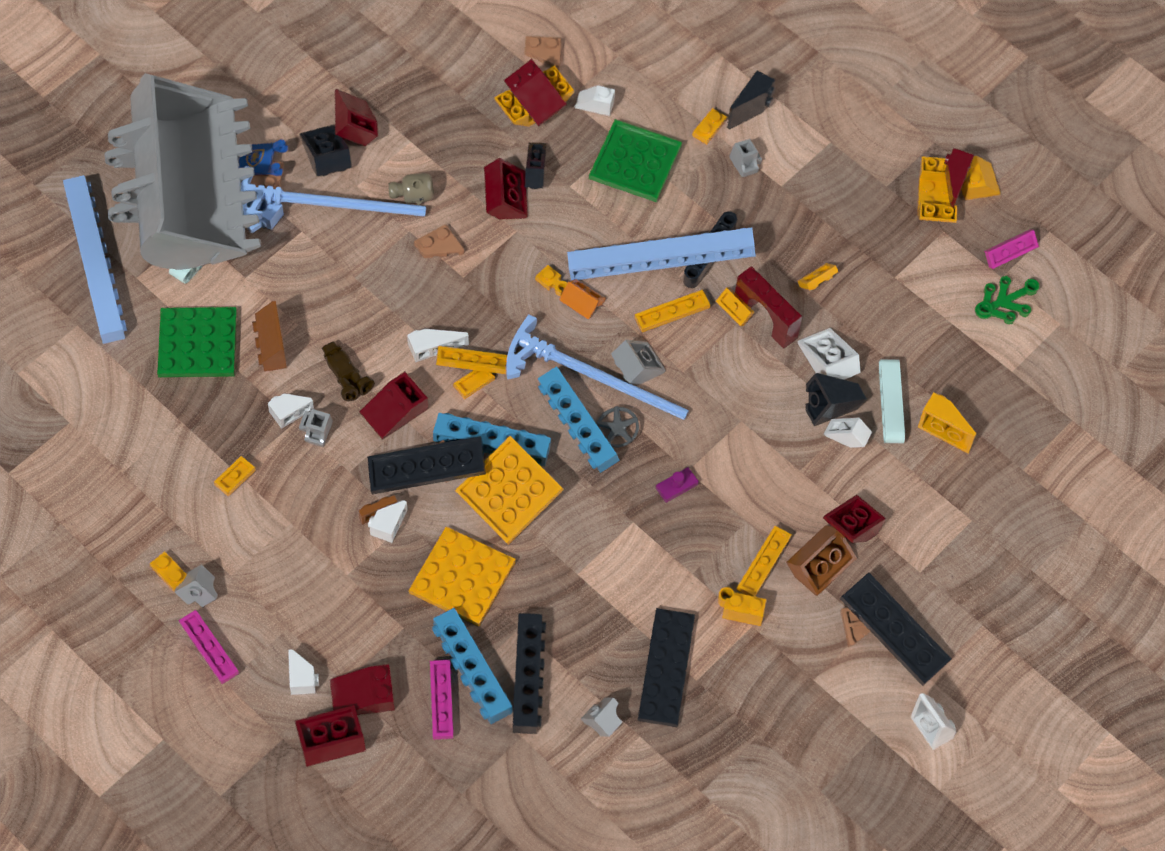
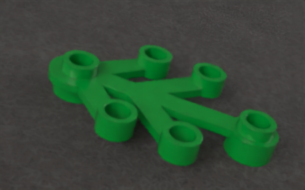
[975,276,1039,325]

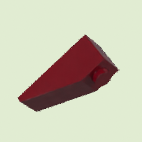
[944,148,974,208]

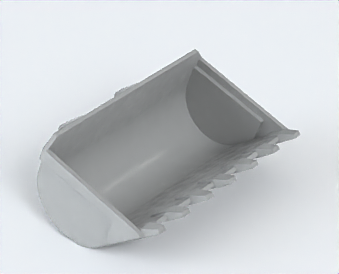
[105,73,261,270]

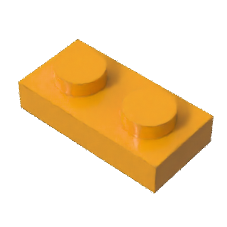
[692,108,727,145]
[798,263,838,290]
[716,287,754,326]
[214,456,256,497]
[149,551,187,592]

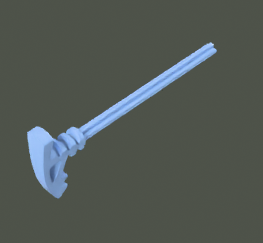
[241,166,426,233]
[506,315,689,420]

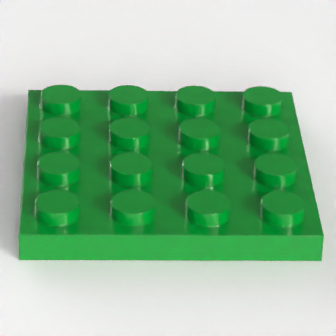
[588,119,682,203]
[157,307,237,378]

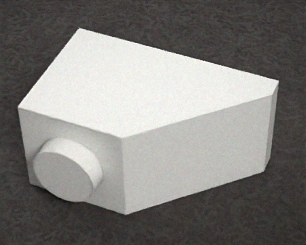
[575,85,615,116]
[268,393,314,429]
[824,418,872,448]
[368,500,407,543]
[288,649,319,695]

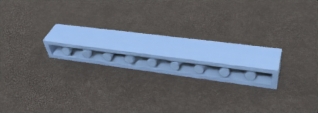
[63,175,127,344]
[567,228,756,280]

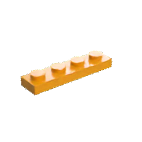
[634,290,710,333]
[436,346,507,374]
[737,526,792,597]

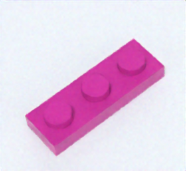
[984,229,1039,269]

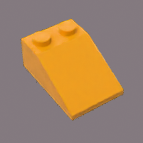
[918,392,976,454]

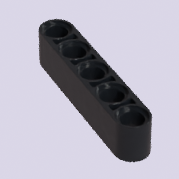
[683,211,737,288]

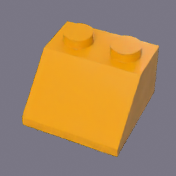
[962,156,1000,200]

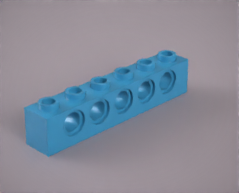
[537,366,620,473]
[433,413,551,466]
[432,608,512,724]

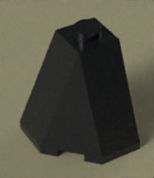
[805,373,867,426]

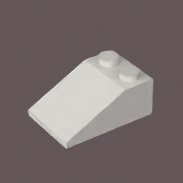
[798,328,860,380]
[911,693,956,750]

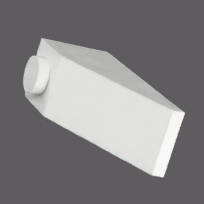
[407,329,469,362]

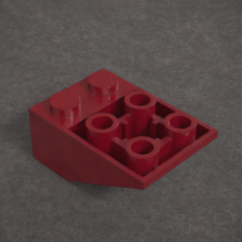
[335,89,378,146]
[359,371,428,440]

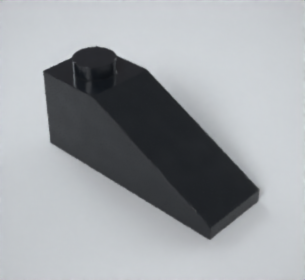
[525,142,547,189]

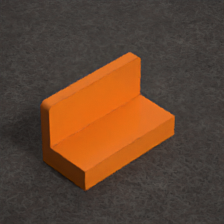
[559,279,606,319]

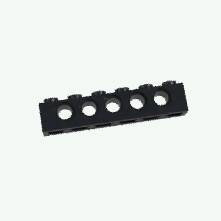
[512,613,546,734]

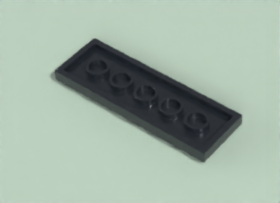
[367,436,486,495]
[840,572,952,686]
[637,608,695,728]

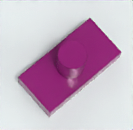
[655,467,699,503]

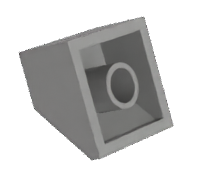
[611,340,666,384]

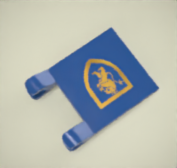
[239,140,288,176]

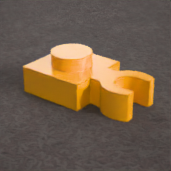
[535,265,567,296]

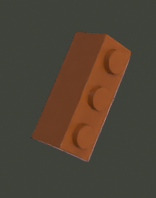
[252,301,287,372]
[786,525,857,596]

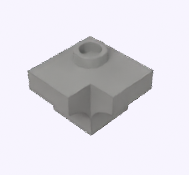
[729,139,762,177]
[299,409,333,447]
[175,564,218,607]
[581,697,622,737]

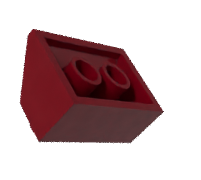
[484,158,528,220]
[295,705,366,767]

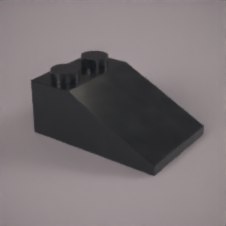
[727,70,776,129]
[299,124,352,177]

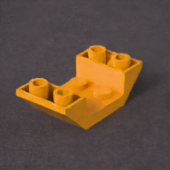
[494,65,574,127]
[917,156,957,223]

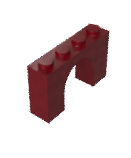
[735,266,802,349]

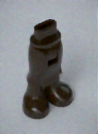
[322,341,375,402]

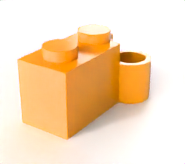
[718,587,766,626]

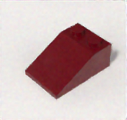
[503,58,567,127]
[823,495,886,543]
[330,664,395,715]

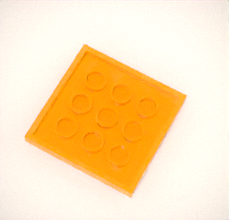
[455,436,564,545]
[409,527,516,627]

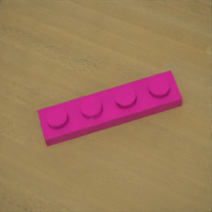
[179,610,239,684]
[430,660,453,740]

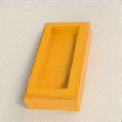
[453,370,495,400]

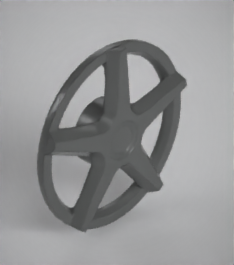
[597,406,639,448]

